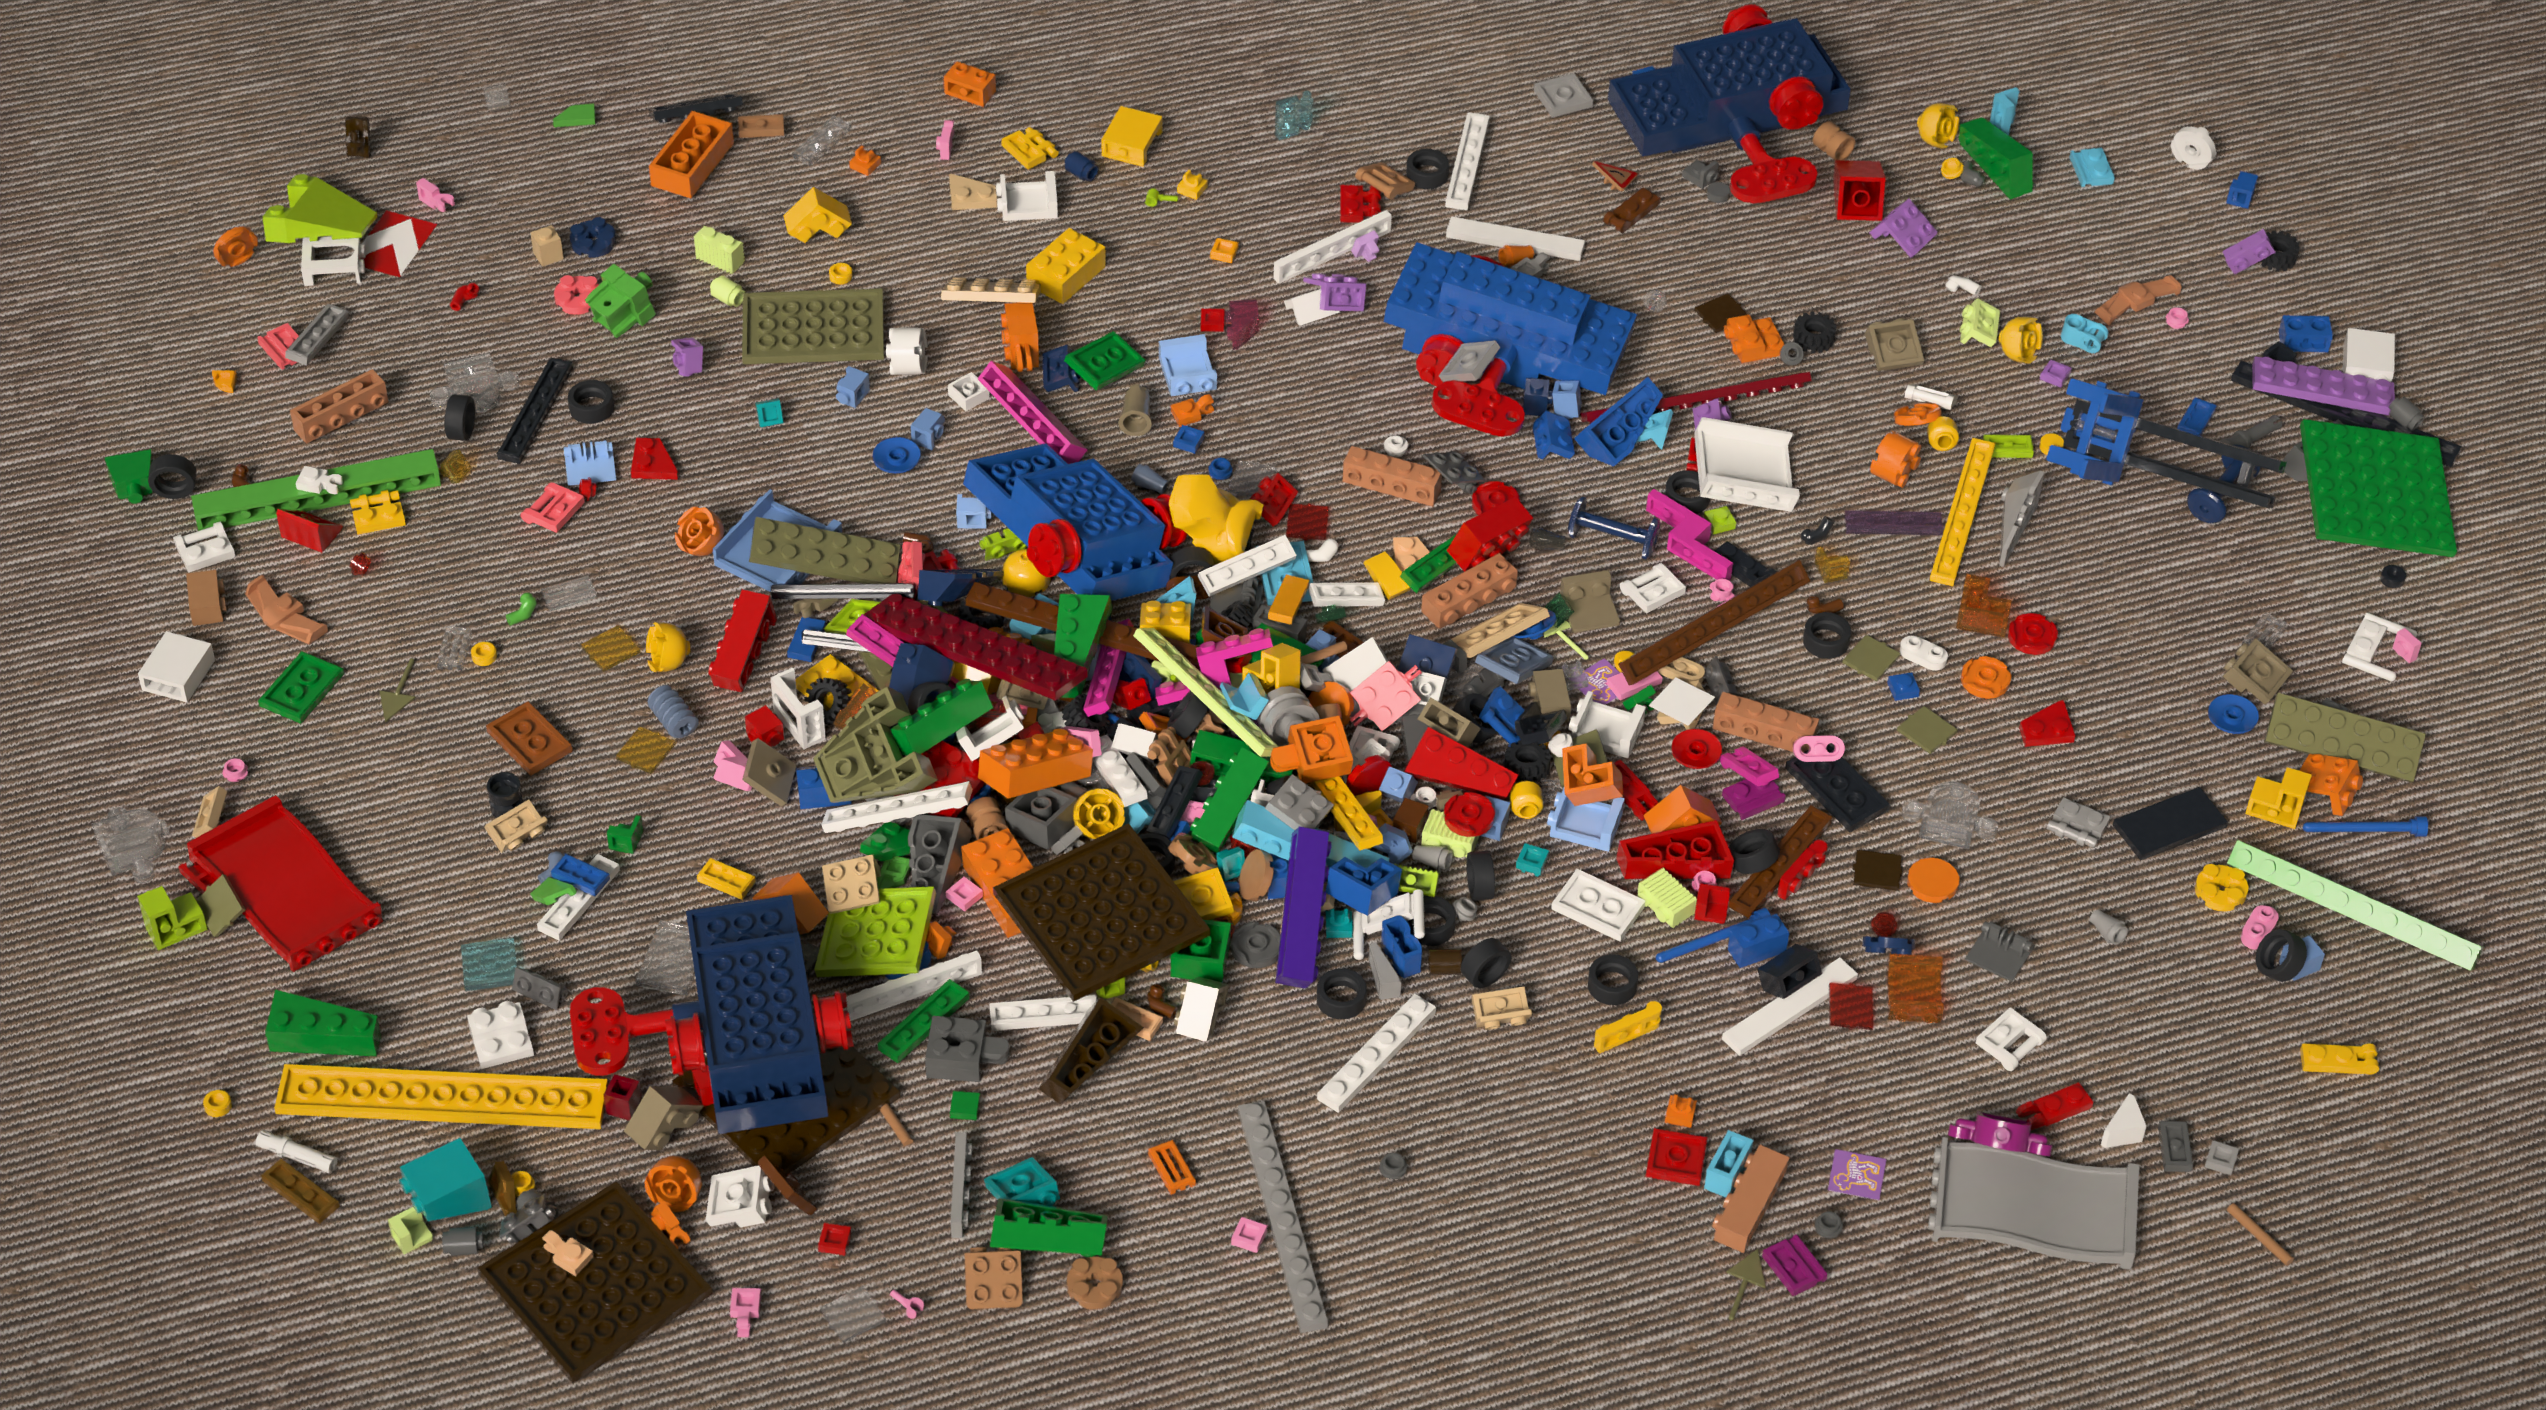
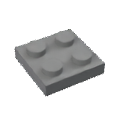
[1534,73,1593,118]
[1439,340,1500,382]
[1265,774,1334,830]

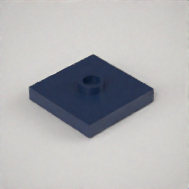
[1398,634,1458,693]

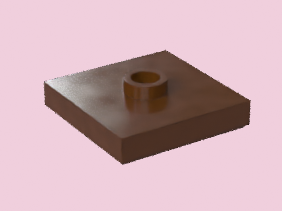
[758,1155,817,1215]

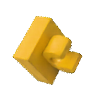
[1177,169,1208,200]

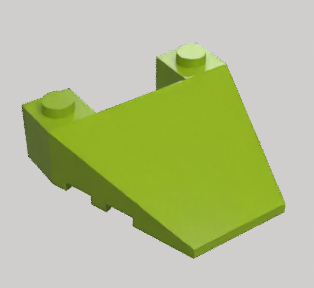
[262,174,377,243]

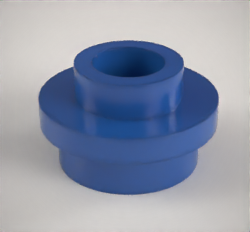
[1209,458,1232,480]

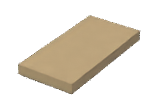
[1444,603,1549,658]

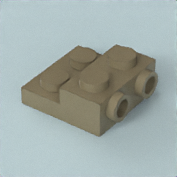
[1865,318,1924,371]
[2222,638,2293,705]

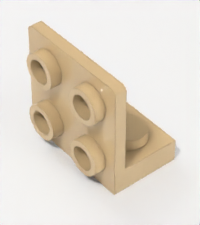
[822,854,881,914]

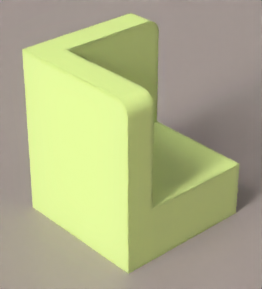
[388,1207,433,1254]

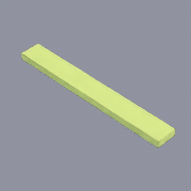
[1133,628,1279,757]

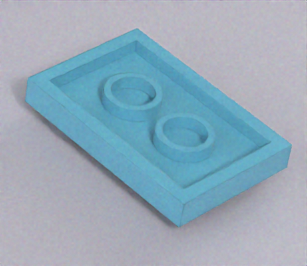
[1256,541,1314,606]

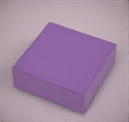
[2040,360,2072,388]

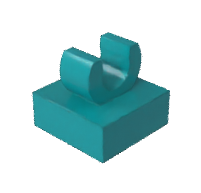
[755,398,784,427]
[1516,843,1549,877]
[1216,847,1245,882]
[1325,909,1353,938]

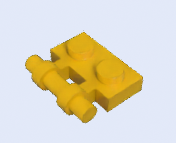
[1001,127,1059,169]
[350,490,406,535]

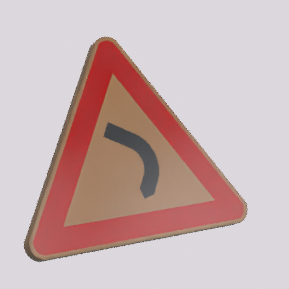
[1592,161,1638,192]

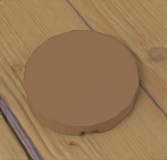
[1239,849,1274,902]

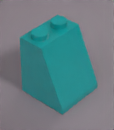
[399,1138,492,1221]

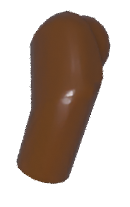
[232,464,251,487]
[903,532,934,554]
[1806,596,1844,614]
[1147,984,1177,1019]

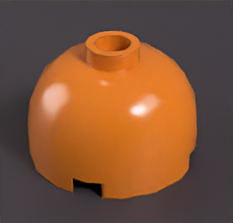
[675,507,725,557]
[645,1156,702,1212]

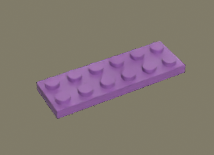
[2252,356,2395,416]

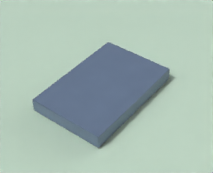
[1475,637,1554,684]

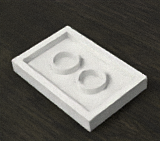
[1552,869,1646,941]

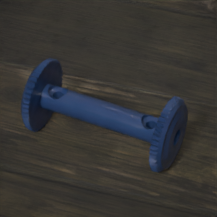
[2187,444,2261,524]
[1568,497,1660,559]

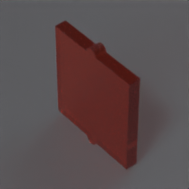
[1286,503,1329,541]
[1828,983,1874,1030]

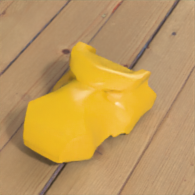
[1169,474,1264,566]

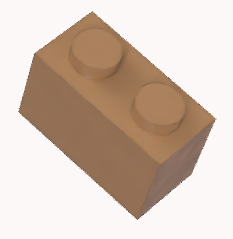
[186,569,227,626]

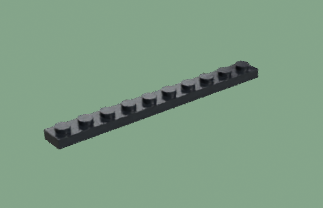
[2231,360,2462,468]

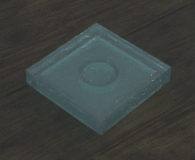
[461,938,517,991]

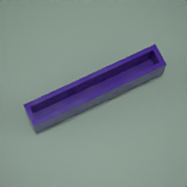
[1275,826,1331,989]

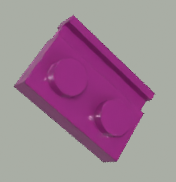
[1722,779,1786,820]
[1762,1234,1827,1296]

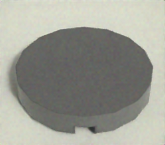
[1231,922,1281,968]

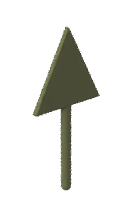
[379,658,416,723]
[1726,1249,1766,1321]

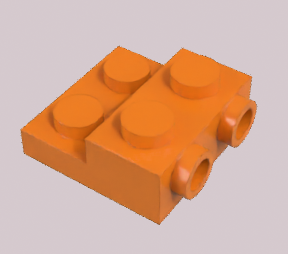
[1724,315,1784,363]

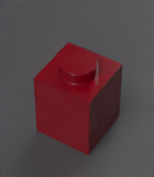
[603,1074,642,1121]

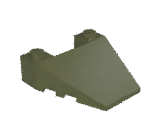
[813,686,938,803]

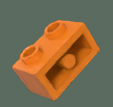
[944,61,996,107]

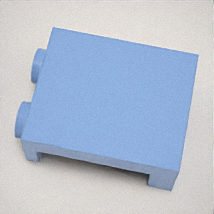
[1159,334,1217,396]
[1547,788,1625,852]

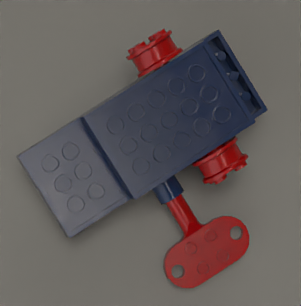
[1608,4,1851,204]
[570,895,853,1134]

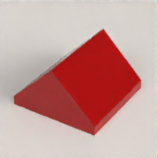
[276,509,343,553]

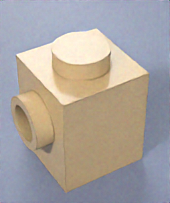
[530,225,563,267]

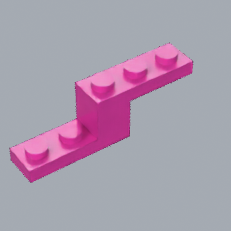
[1646,489,1733,581]
[1155,628,1273,706]

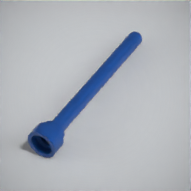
[2303,816,2428,837]
[1656,908,1771,963]

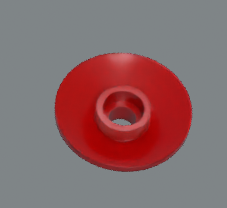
[1671,729,1722,769]

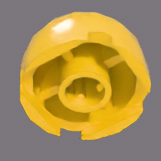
[1917,103,1959,149]
[1999,317,2043,364]
[1002,549,1051,597]
[646,622,690,672]
[1073,789,1125,839]

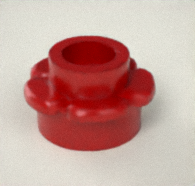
[579,477,596,501]

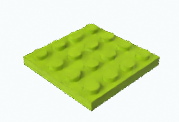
[815,887,936,977]

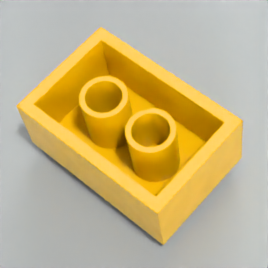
[1026,228,1106,304]

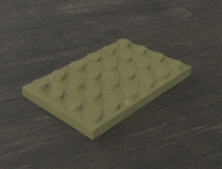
[742,288,884,364]

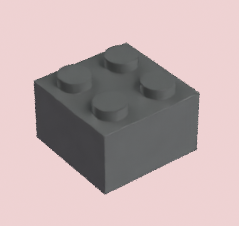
[1005,787,1077,850]

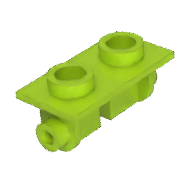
[979,528,1027,561]

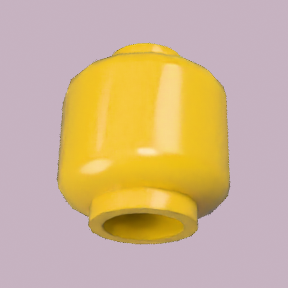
[1927,416,1959,451]
[1509,781,1543,819]

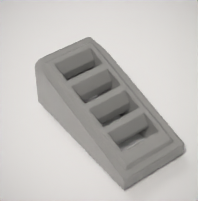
[1368,942,1401,1000]

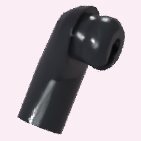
[1800,516,1835,545]

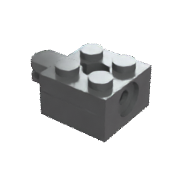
[925,1016,1010,1082]

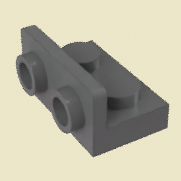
[1126,752,1168,810]

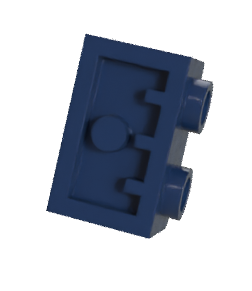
[1042,344,1081,392]
[1119,652,1162,698]

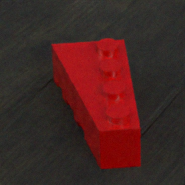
[708,589,777,692]
[1403,727,1518,800]
[1616,820,1734,879]

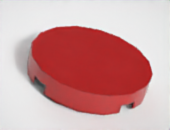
[1472,481,1520,515]
[2008,613,2058,655]
[1346,755,1392,798]
[1443,792,1495,837]

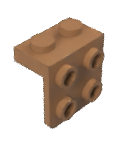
[965,1247,1022,1309]

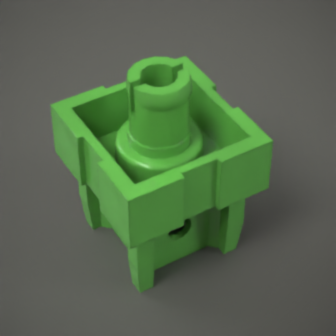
[585,264,656,338]

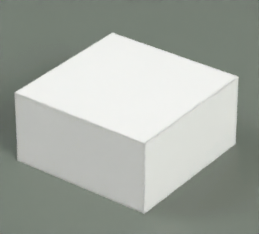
[948,372,990,411]
[1411,670,1447,706]

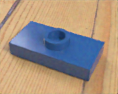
[2177,397,2217,436]
[787,616,826,662]
[551,854,610,897]

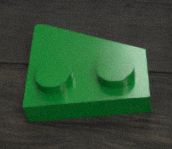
[860,822,910,861]

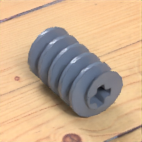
[647,685,699,738]

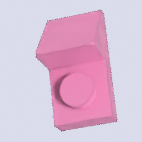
[713,740,752,791]

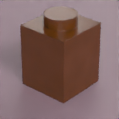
[1393,798,1429,844]

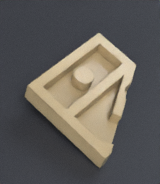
[949,174,997,210]

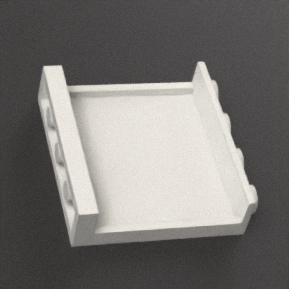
[1694,417,1800,512]

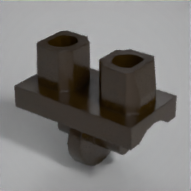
[345,116,371,159]

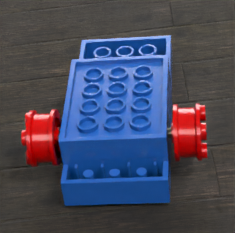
[963,443,1187,601]

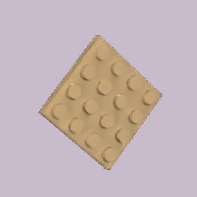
[941,277,1041,303]

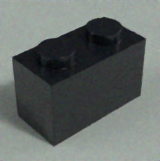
[1757,944,1822,999]

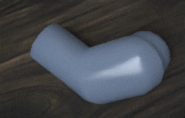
[537,851,564,884]

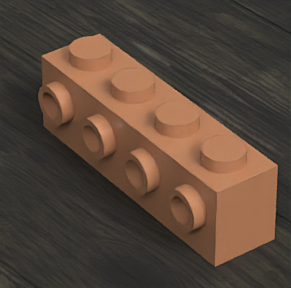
[290,369,388,444]
[1343,446,1442,506]
[1421,553,1518,629]
[1713,692,1819,752]
[1712,1144,1790,1253]

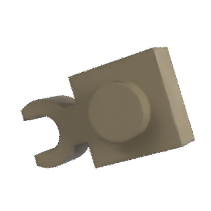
[793,599,839,618]

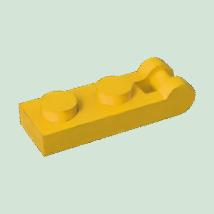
[1594,1001,1662,1054]
[2300,1043,2379,1074]

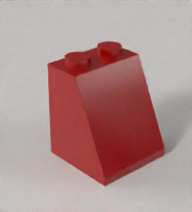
[1833,160,1886,221]

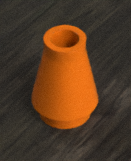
[1498,245,1534,268]

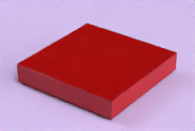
[1646,1128,1707,1186]

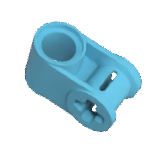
[2060,314,2109,353]

